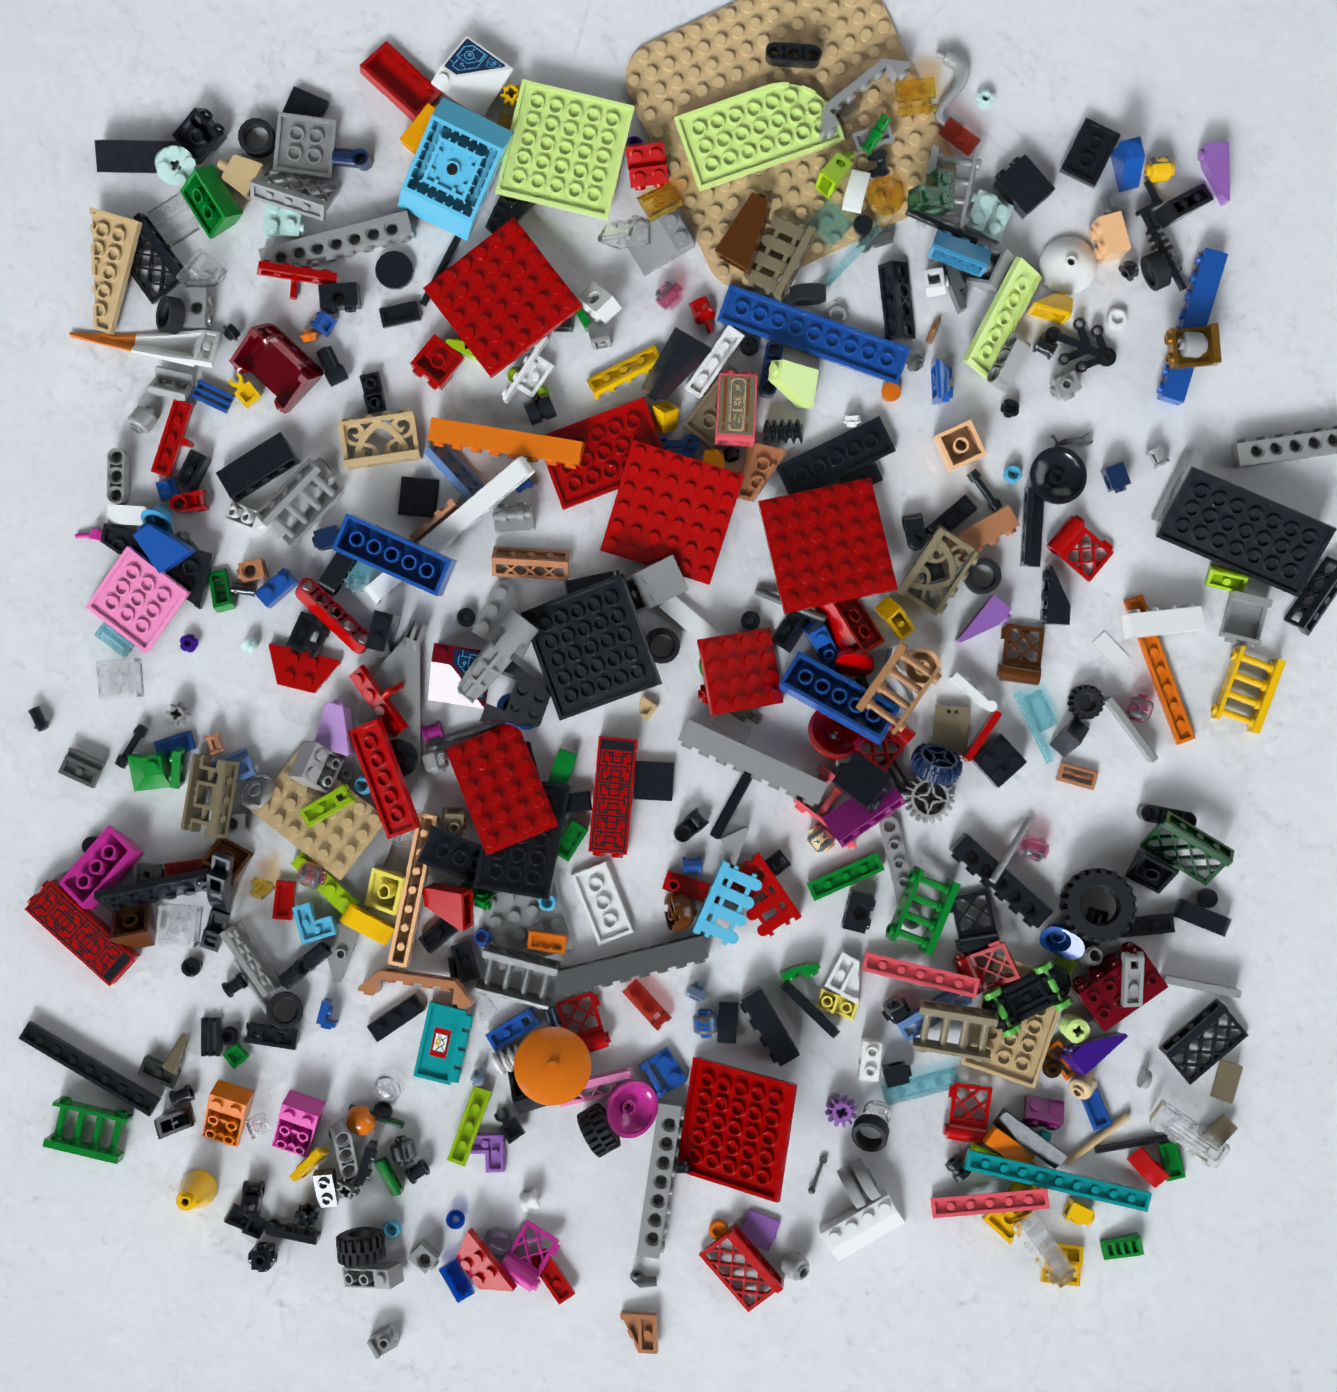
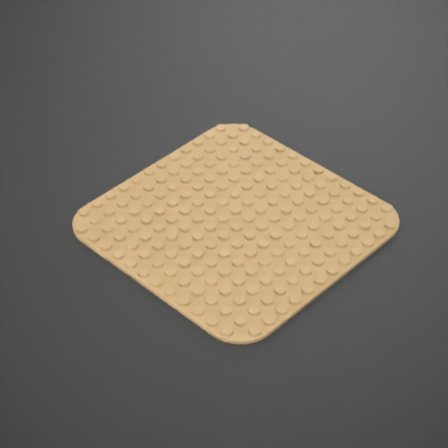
[626,0,956,290]

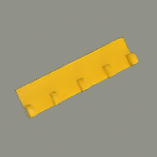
[586,345,660,400]

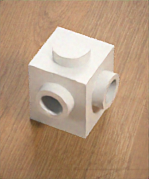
[923,267,949,297]

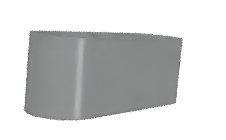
[987,333,1031,392]
[107,448,131,505]
[331,1121,358,1178]

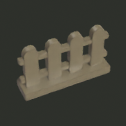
[744,216,817,302]

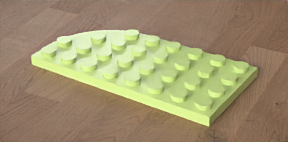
[674,82,845,192]

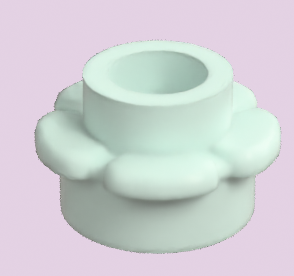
[975,89,995,108]
[241,636,258,653]

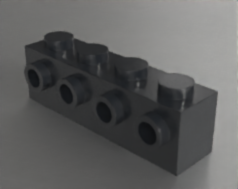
[739,986,800,1067]

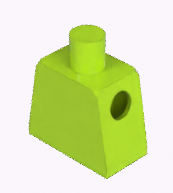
[814,150,855,199]

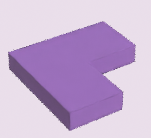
[470,1132,505,1173]

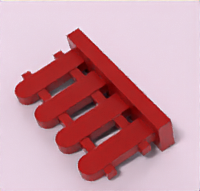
[725,851,802,937]

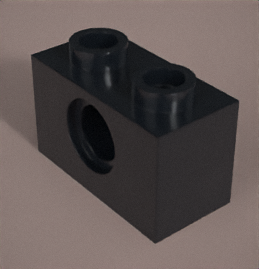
[318,282,362,314]
[841,889,876,934]

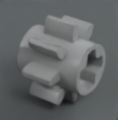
[166,702,192,726]

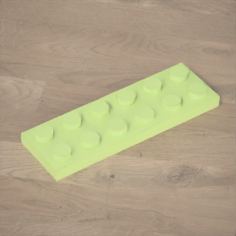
[962,256,1042,378]

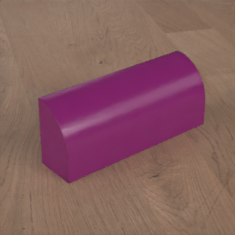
[822,786,906,848]

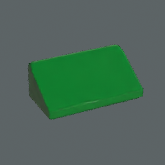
[374,1156,404,1196]

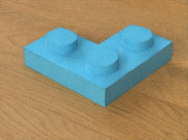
[292,902,339,945]

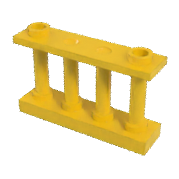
[1210,646,1286,734]

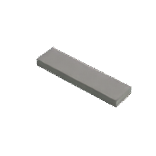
[1103,697,1158,763]
[1160,973,1242,998]

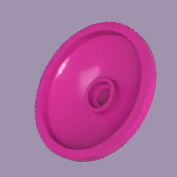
[605,1080,658,1138]

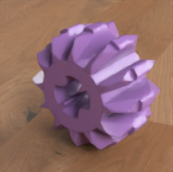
[825,1094,858,1128]

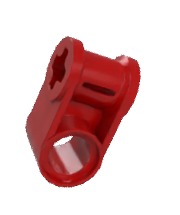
[170,490,210,514]

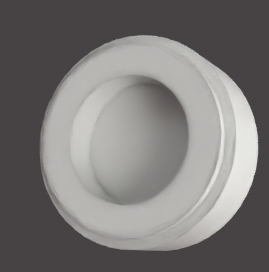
[1106,309,1127,329]

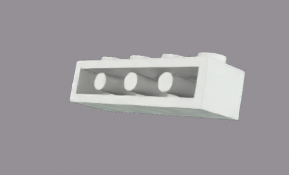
[1122,603,1205,639]

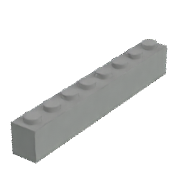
[678,719,828,807]

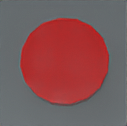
[835,648,874,677]

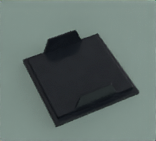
[398,476,440,518]

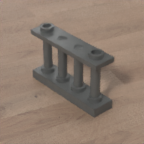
[474,942,561,1010]

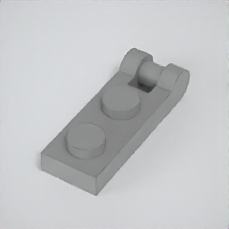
[1121,951,1145,1007]

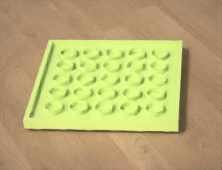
[495,79,635,221]

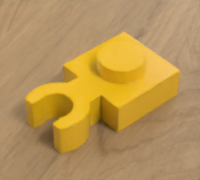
[228,373,262,409]

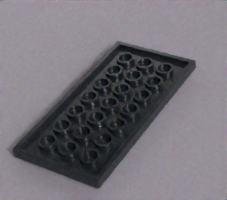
[1155,466,1337,597]

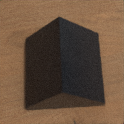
[1125,850,1179,894]

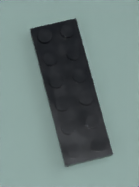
[776,416,896,495]
[94,868,210,911]

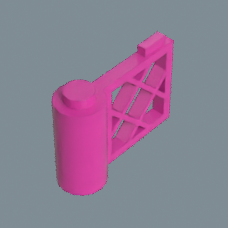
[501,1220,560,1292]

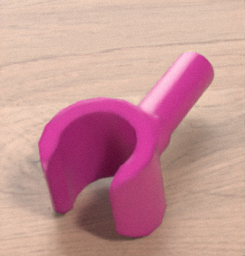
[75,528,102,540]

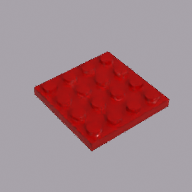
[697,627,784,716]

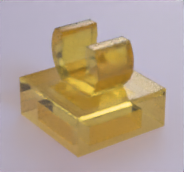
[249,876,275,900]

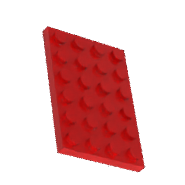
[545,397,663,510]
[445,724,559,855]

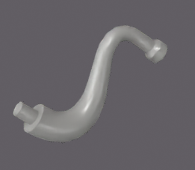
[935,49,969,135]

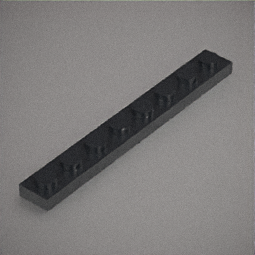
[18,1021,161,1117]

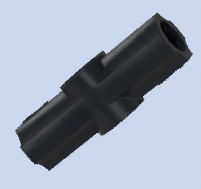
[278,941,333,990]

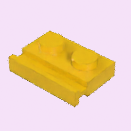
[289,1146,331,1182]

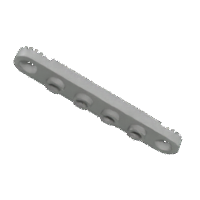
[879,816,920,929]

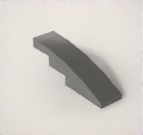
[943,263,967,314]

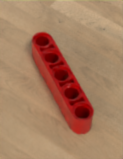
[295,577,369,654]

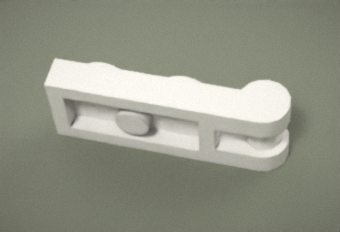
[950,672,997,712]

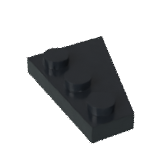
[485,195,536,234]

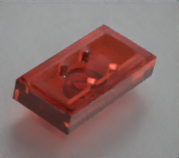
[938,116,981,156]

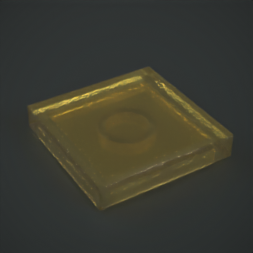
[637,181,685,221]

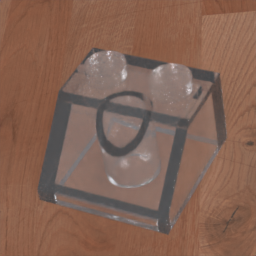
[598,215,651,249]

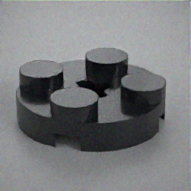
[390,739,419,777]

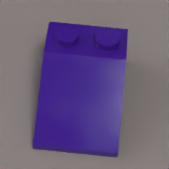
[1060,1032,1128,1075]

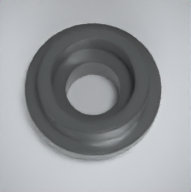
[906,354,925,372]

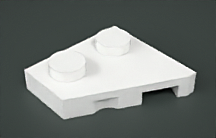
[825,952,860,1004]

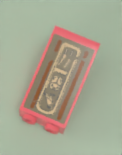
[715,370,758,447]

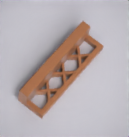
[491,546,570,581]

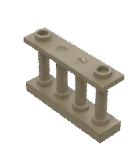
[912,999,998,1062]

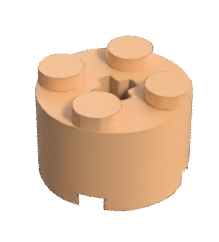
[903,648,941,687]

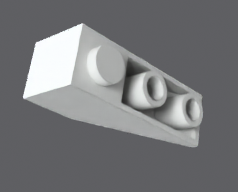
[224,501,287,540]

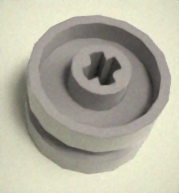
[837,1158,881,1209]

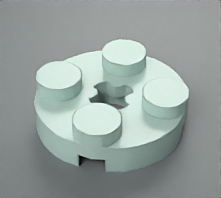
[155,145,196,185]

